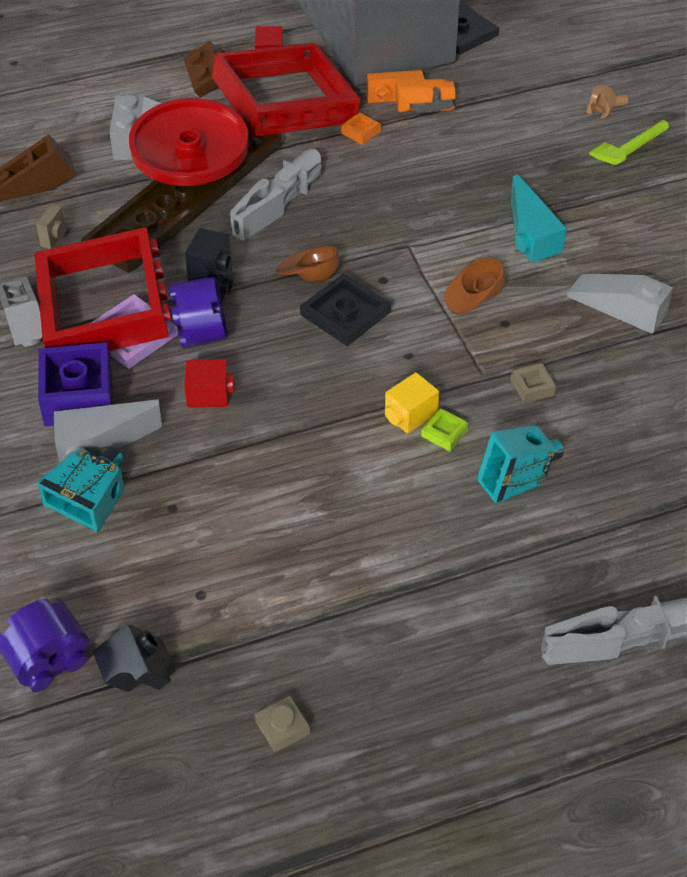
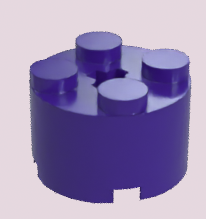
[169,277,228,349]
[0,598,89,692]

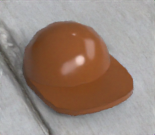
[275,246,339,283]
[445,257,506,314]

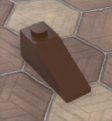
[0,134,76,201]

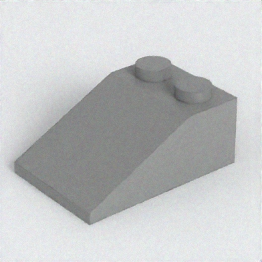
[109,95,162,160]

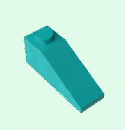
[510,175,567,263]

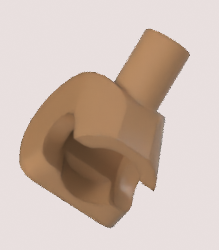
[586,85,628,119]

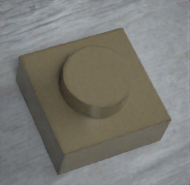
[36,205,67,249]
[510,363,556,404]
[255,696,310,753]

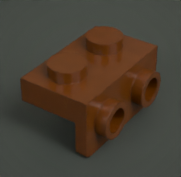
[184,41,225,98]

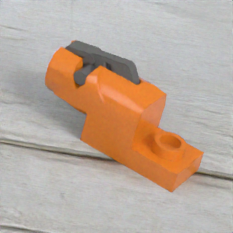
[366,70,455,113]

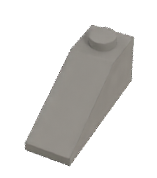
[567,274,673,334]
[0,276,42,347]
[54,399,162,463]

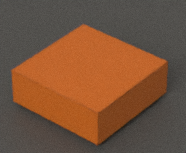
[341,112,381,145]

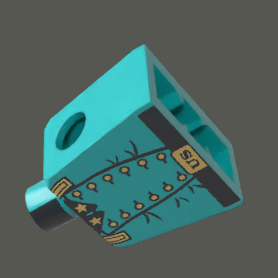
[477,425,564,504]
[37,446,124,532]

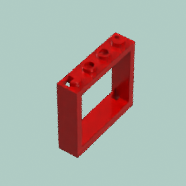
[212,43,360,137]
[34,227,172,351]

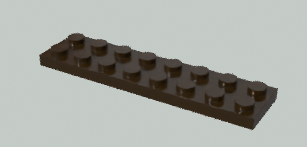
[81,127,281,273]

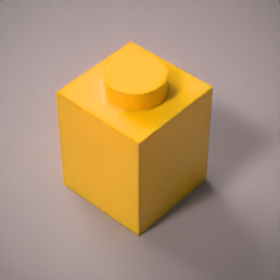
[385,372,439,434]

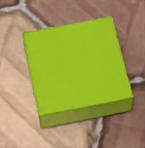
[421,408,469,452]

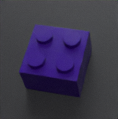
[38,343,113,427]

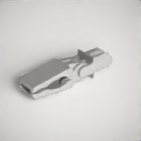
[230,148,321,241]
[541,596,687,665]

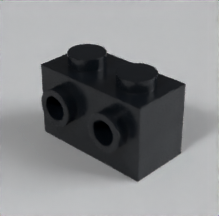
[185,228,234,301]

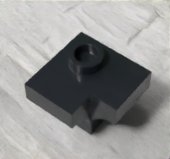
[92,624,175,692]

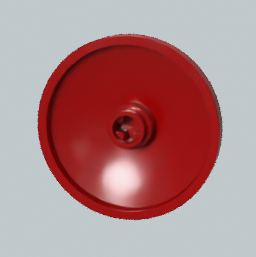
[129,98,249,186]

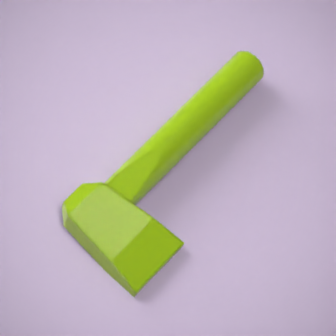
[589,120,669,165]

